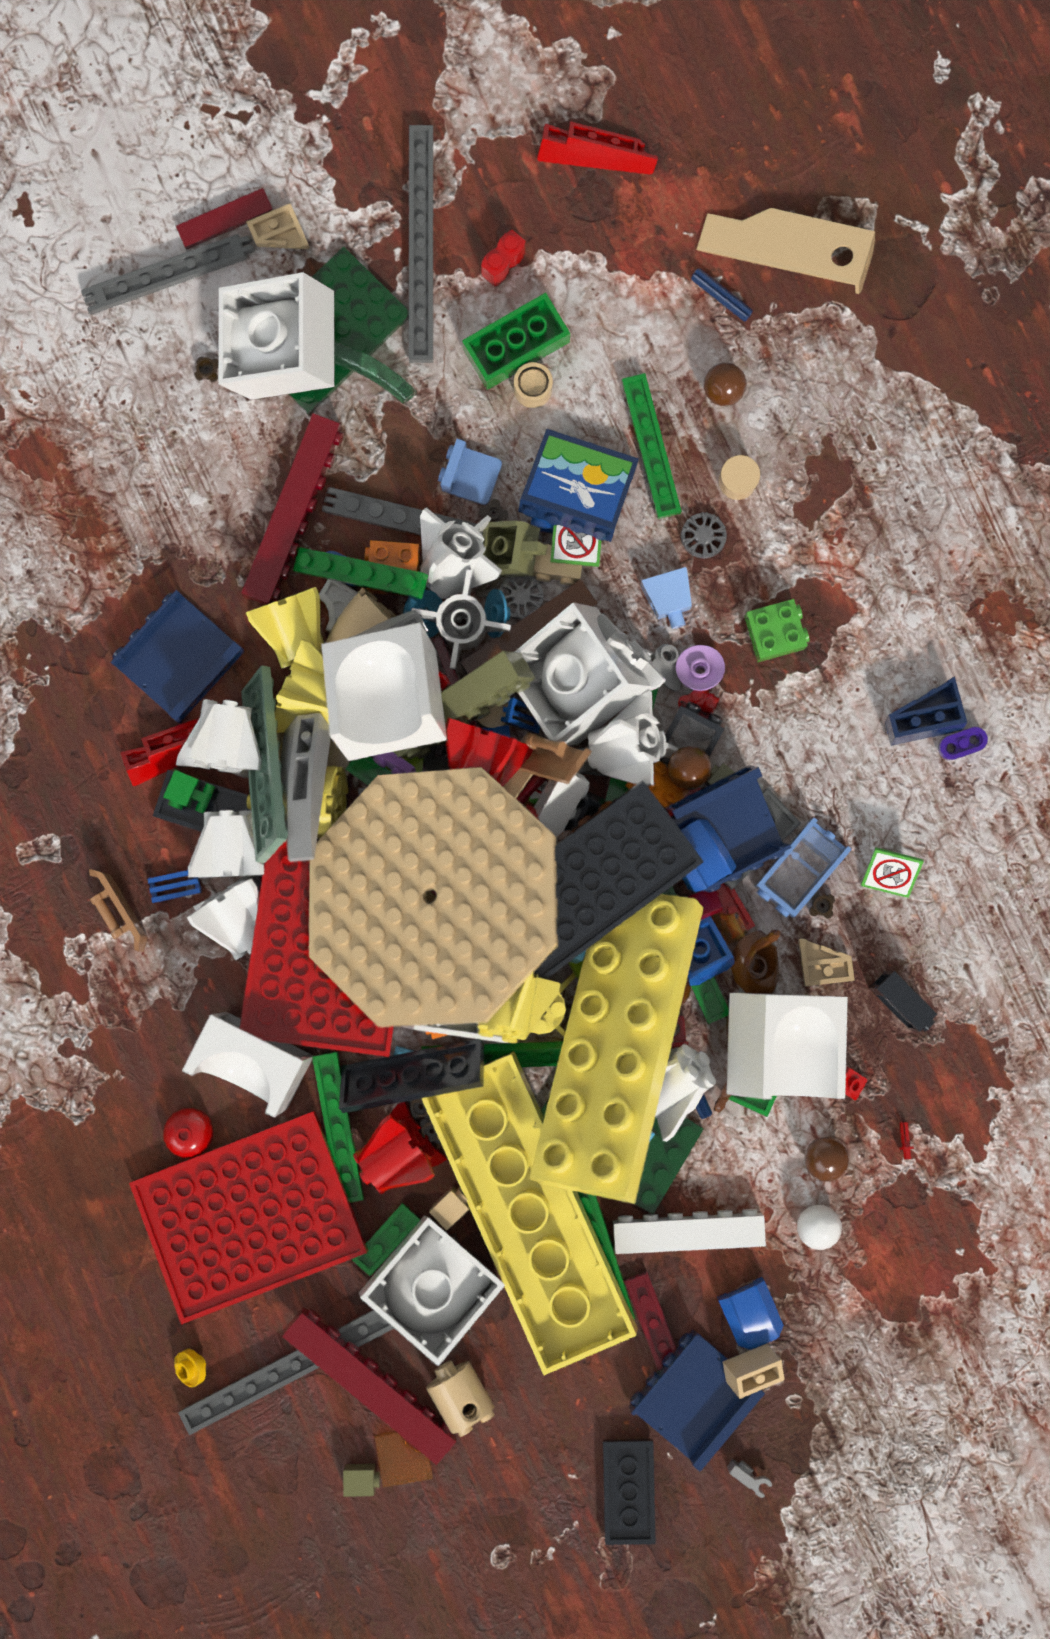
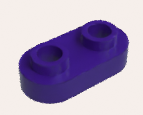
[938,727,988,760]

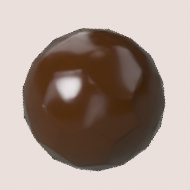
[703,362,747,407]
[668,746,712,790]
[804,1137,849,1182]

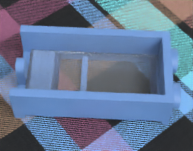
[754,817,852,918]

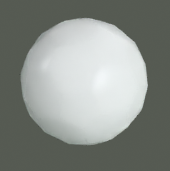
[797,1205,842,1250]

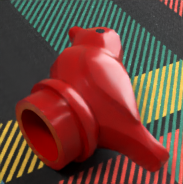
[677,689,720,715]

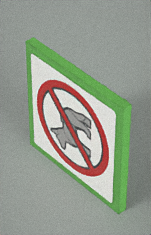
[550,525,601,567]
[861,847,924,898]

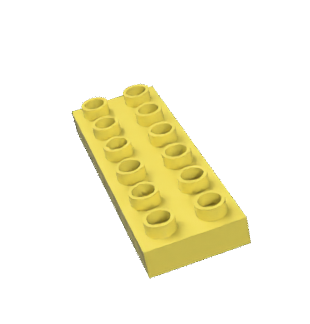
[530,894,703,1204]
[421,1052,638,1375]

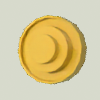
[174,1349,206,1387]

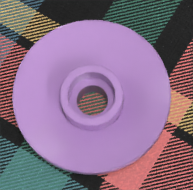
[676,645,725,691]

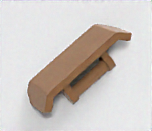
[519,733,592,784]
[89,869,147,952]

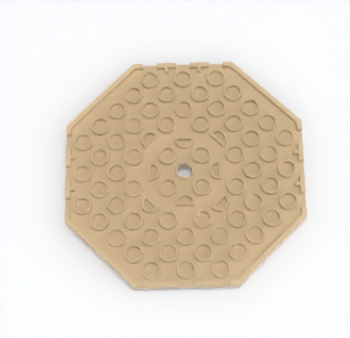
[309,768,558,1027]

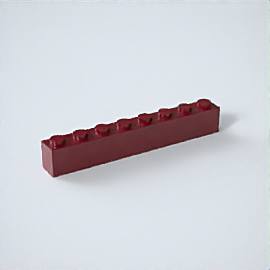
[241,413,344,605]
[282,1306,456,1465]

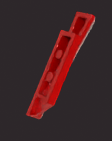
[537,121,658,175]
[120,718,199,786]

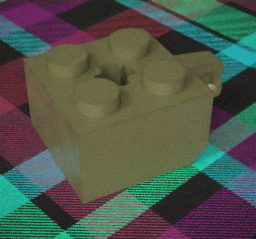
[483,520,548,577]

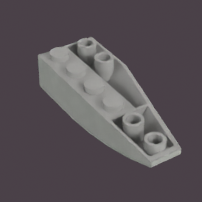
[280,713,331,862]

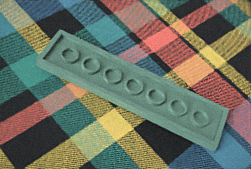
[241,665,288,863]

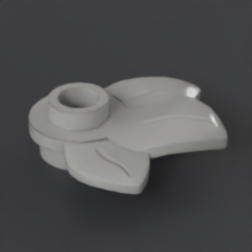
[652,644,682,691]

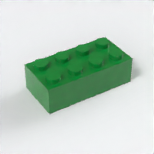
[462,292,571,390]

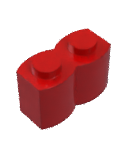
[481,230,525,287]

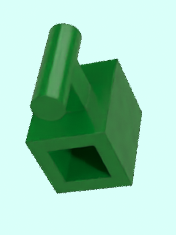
[163,770,215,814]

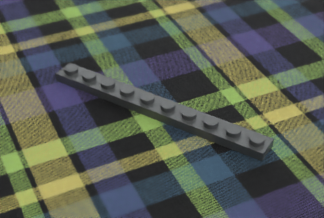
[409,125,434,363]
[178,1309,394,1435]

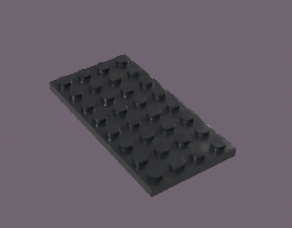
[534,780,704,979]

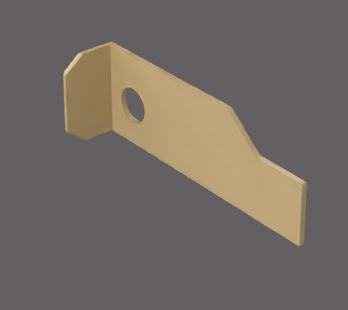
[697,208,875,294]

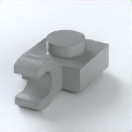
[727,1459,772,1498]

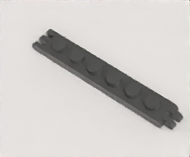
[81,234,255,314]
[322,487,483,536]

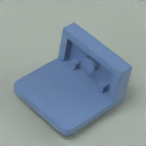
[438,439,502,505]

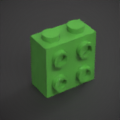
[744,599,809,663]

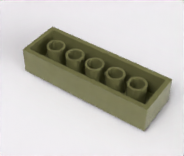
[395,651,536,759]

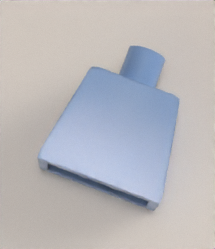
[640,567,692,629]

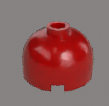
[163,1108,214,1158]

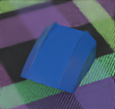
[681,819,736,892]
[687,916,735,986]
[717,1277,783,1350]

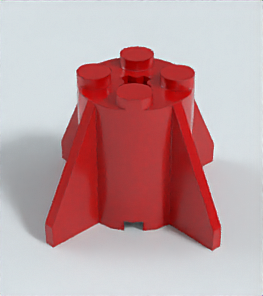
[445,718,533,787]
[353,1101,447,1194]

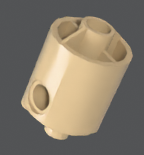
[426,1361,495,1437]

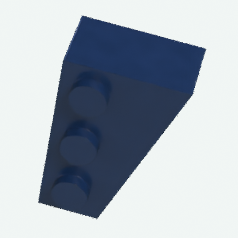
[885,676,967,746]

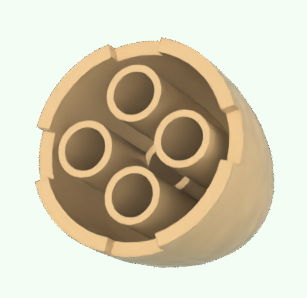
[326,588,396,643]

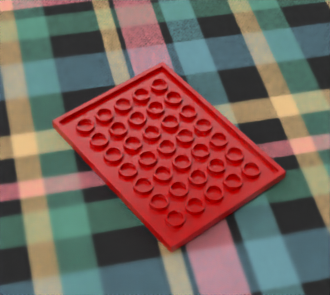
[239,841,394,1057]
[129,1111,368,1324]

